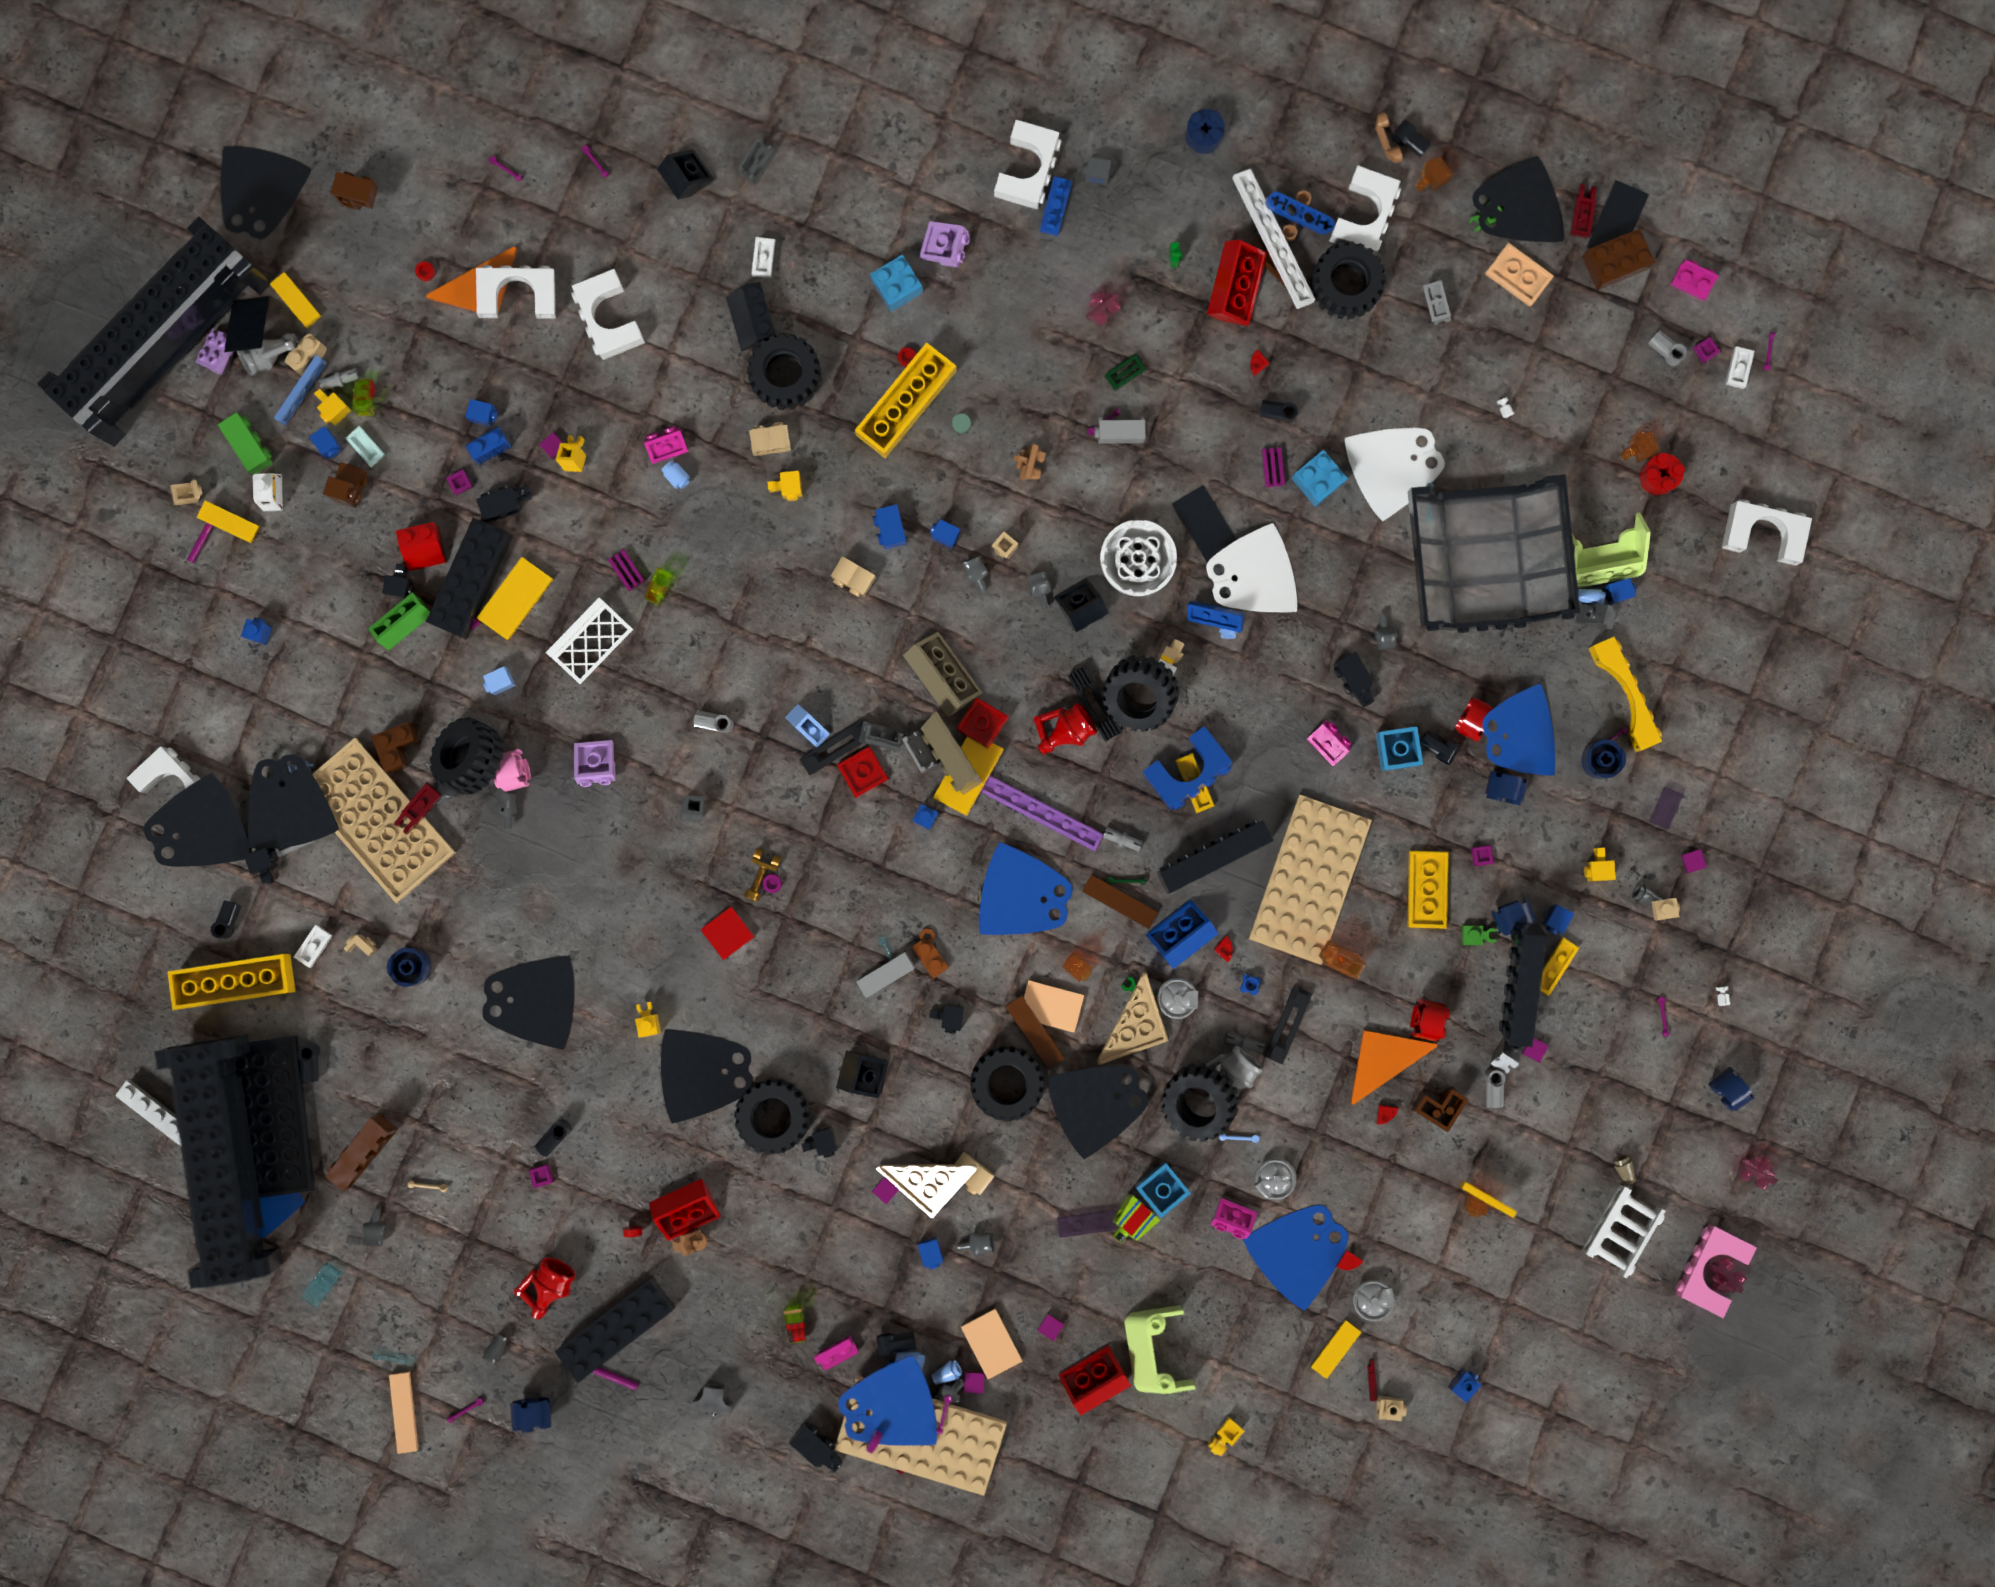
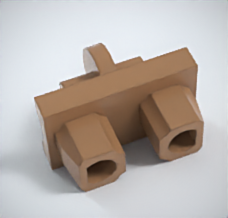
[1012,444,1046,481]
[672,1230,708,1256]

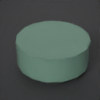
[952,413,971,434]

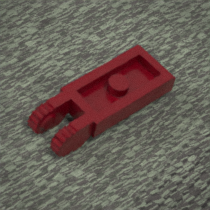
[1570,184,1597,238]
[394,783,443,835]

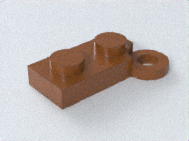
[912,929,949,979]

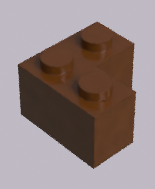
[330,171,379,211]
[323,462,368,508]
[371,722,420,773]
[1411,1087,1469,1132]

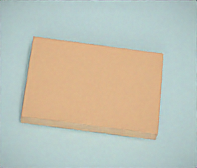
[1485,242,1554,307]
[1024,980,1084,1033]
[961,1308,1022,1379]

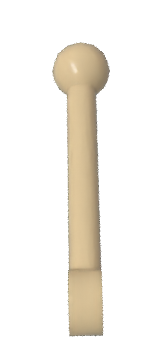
[407,1181,448,1192]

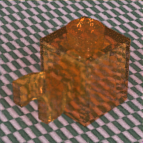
[1416,156,1453,192]
[1621,431,1661,463]
[1062,952,1092,982]
[1463,1189,1498,1218]

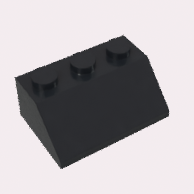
[726,282,776,352]

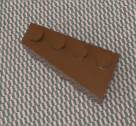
[326,1115,399,1192]

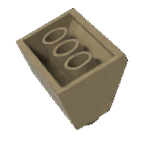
[903,632,983,717]
[921,711,983,795]

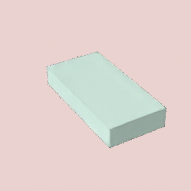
[345,426,385,467]

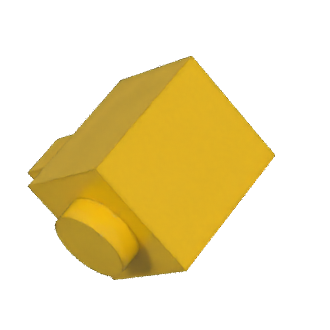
[314,388,352,425]
[556,435,586,472]
[767,471,802,501]
[1584,848,1616,882]
[635,1002,661,1038]

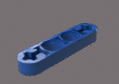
[1266,192,1335,235]

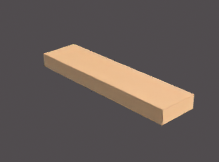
[389,1371,419,1454]

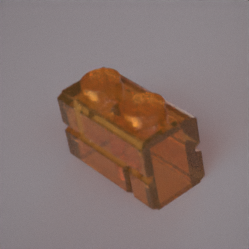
[1319,940,1366,980]

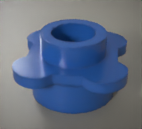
[1240,974,1261,995]

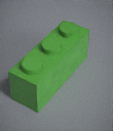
[217,412,273,475]
[368,592,430,651]

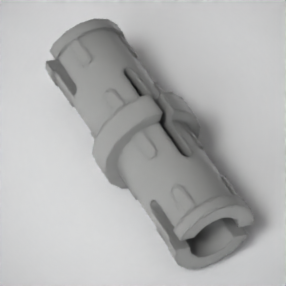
[318,368,360,391]
[1103,827,1143,852]

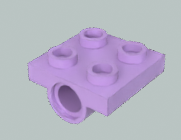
[196,329,234,375]

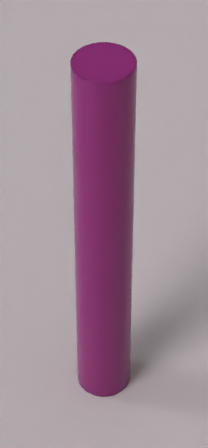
[187,522,213,564]
[592,1367,639,1391]

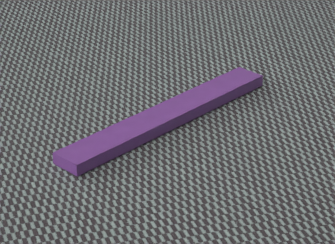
[981,776,1104,851]

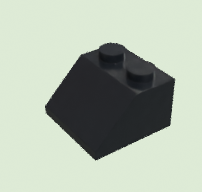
[657,149,714,200]
[1054,578,1109,632]
[836,1050,889,1098]

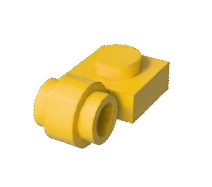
[1208,1417,1244,1456]

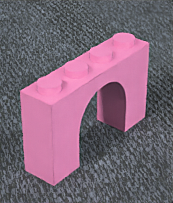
[1675,1224,1757,1318]

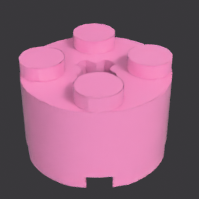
[494,749,531,792]

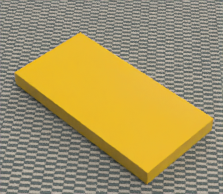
[477,557,553,641]
[933,737,1004,816]
[1407,851,1449,929]

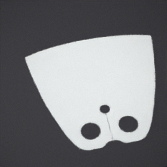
[1345,428,1445,521]
[1206,523,1297,612]

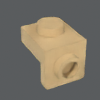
[170,480,202,505]
[1651,898,1680,921]
[344,935,378,956]

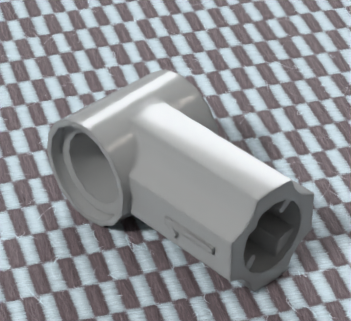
[1648,330,1687,366]
[694,710,734,733]
[1484,1068,1505,1108]

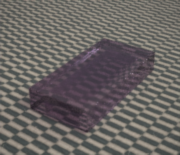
[1649,787,1683,830]

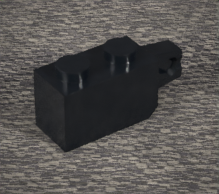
[476,485,533,524]
[1333,652,1374,708]
[789,1422,843,1472]

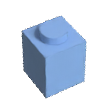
[483,666,516,695]

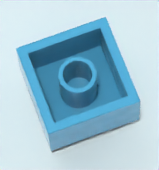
[870,254,923,312]
[1291,450,1348,507]
[1375,727,1423,772]
[1134,1161,1191,1218]

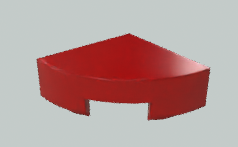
[1250,349,1270,377]
[1213,935,1233,963]
[1376,1105,1399,1124]
[1336,1250,1363,1270]

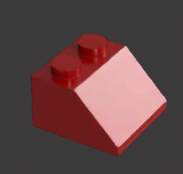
[396,522,447,571]

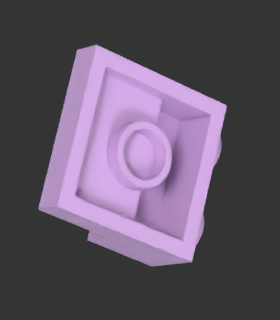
[919,221,970,267]
[574,740,615,787]

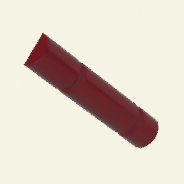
[1367,1359,1377,1401]

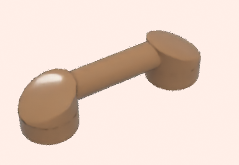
[1375,112,1402,163]
[1282,190,1311,241]

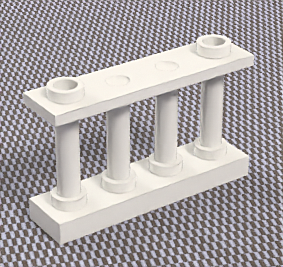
[1581,1185,1665,1279]

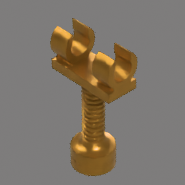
[744,848,782,902]

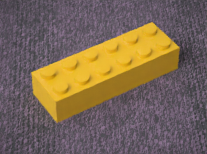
[855,342,957,459]
[168,954,296,1010]

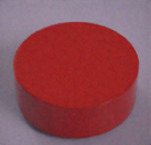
[415,261,435,282]
[898,347,917,367]
[623,1225,643,1238]

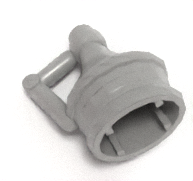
[237,333,299,375]
[1206,1046,1263,1105]

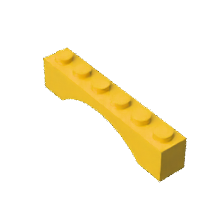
[1588,637,1662,752]

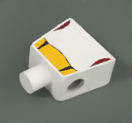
[253,473,283,511]

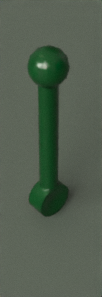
[1106,877,1147,885]

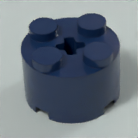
[1185,109,1225,154]
[1581,739,1626,780]
[1485,771,1529,805]
[1490,897,1536,936]
[387,948,432,987]
[1708,1066,1755,1112]
[510,1397,552,1433]

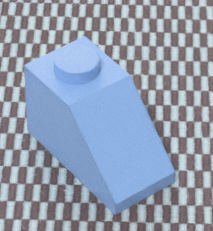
[785,704,830,748]

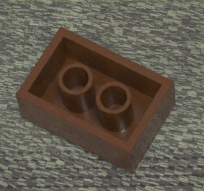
[1582,228,1655,290]

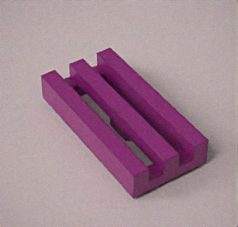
[1261,447,1285,488]
[608,549,645,592]

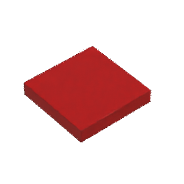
[956,697,1009,749]
[837,746,889,798]
[700,906,754,960]

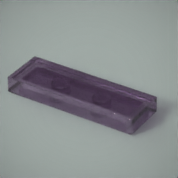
[1057,1210,1117,1238]

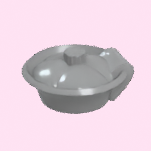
[1157,978,1198,1019]
[1254,1158,1296,1200]
[1353,1280,1396,1321]

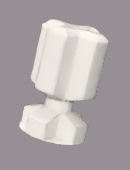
[1497,397,1514,418]
[1716,986,1730,1006]

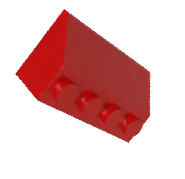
[1207,240,1267,326]

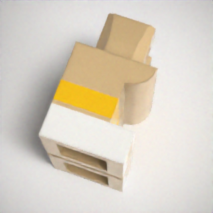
[1158,639,1184,677]

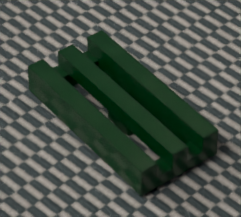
[1104,354,1146,391]

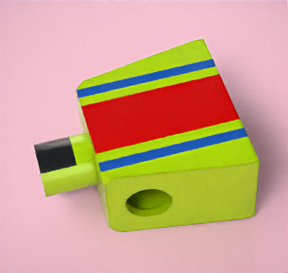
[1113,1194,1160,1244]

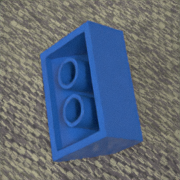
[1146,900,1218,969]

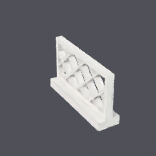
[546,598,633,684]

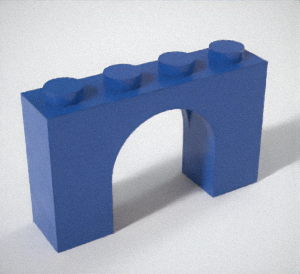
[1143,726,1232,811]

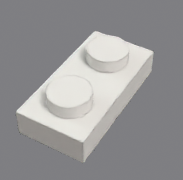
[751,237,775,278]
[1725,346,1754,389]
[294,925,333,968]

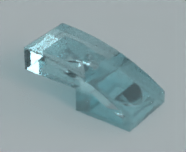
[301,1263,342,1308]

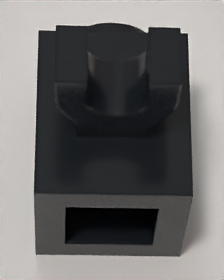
[382,564,414,599]
[244,848,278,884]
[929,1004,964,1034]
[801,1127,838,1158]

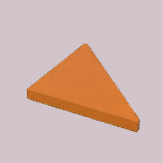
[426,247,517,313]
[1350,1030,1437,1104]

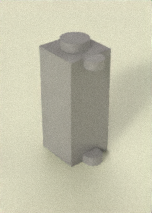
[1094,417,1145,444]

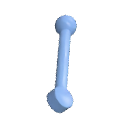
[1219,1133,1259,1143]

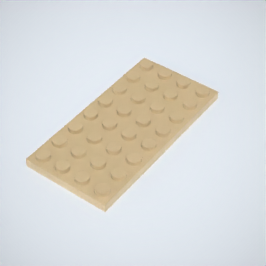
[312,738,456,903]
[1248,794,1372,965]
[835,1376,1007,1496]

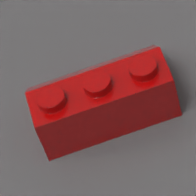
[649,1178,721,1241]
[1058,1345,1131,1416]

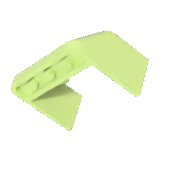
[1572,513,1651,588]
[1125,1305,1195,1394]

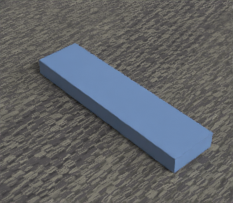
[274,355,327,426]

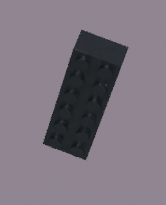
[426,517,513,640]
[1157,819,1274,894]
[1499,922,1547,1047]
[555,1276,676,1383]

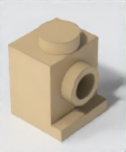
[991,531,1018,559]
[1376,1396,1407,1421]

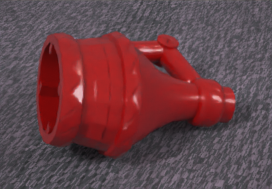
[1033,703,1097,754]
[514,1257,575,1320]

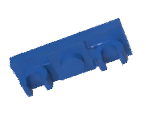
[1040,176,1072,236]
[1187,601,1244,633]

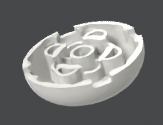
[1100,520,1177,596]

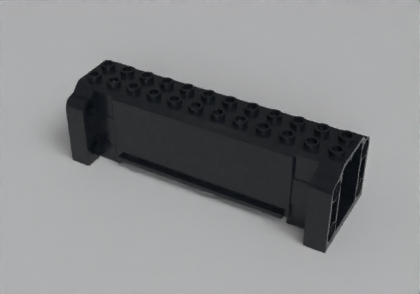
[37,216,271,447]
[154,1034,283,1289]

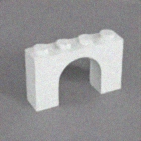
[994,120,1062,209]
[1329,166,1401,253]
[476,265,556,319]
[571,269,645,360]
[1722,499,1812,566]
[127,746,201,793]

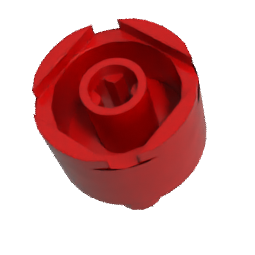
[1639,453,1685,495]
[1455,698,1494,742]
[1410,998,1450,1041]

